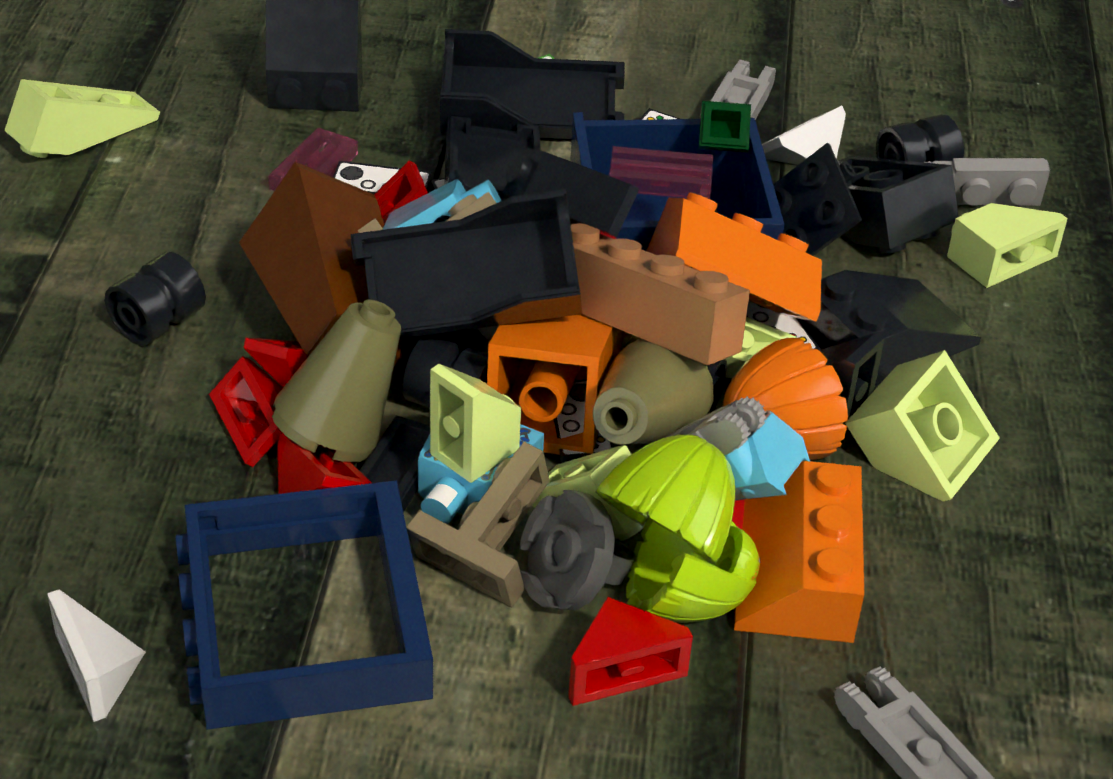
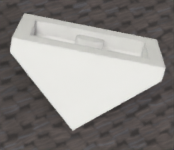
[762,106,846,165]
[47,589,146,722]

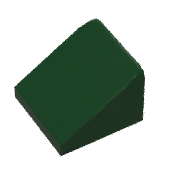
[699,101,751,153]

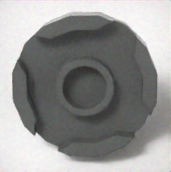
[520,490,636,610]

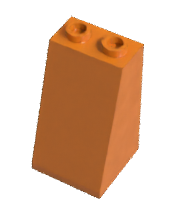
[487,314,625,454]

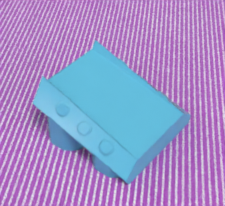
[724,410,810,500]

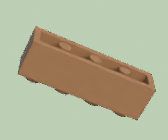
[571,223,750,366]

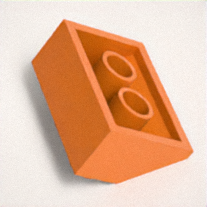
[647,192,822,322]
[734,461,864,643]

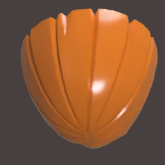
[723,338,848,460]

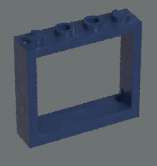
[176,480,433,730]

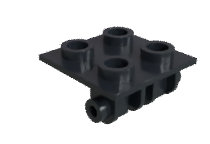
[773,143,862,256]

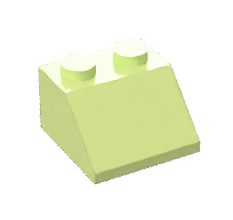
[845,350,1000,501]

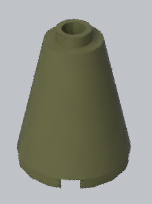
[272,299,401,462]
[593,339,713,445]

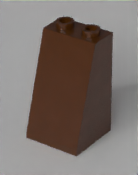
[239,162,417,377]

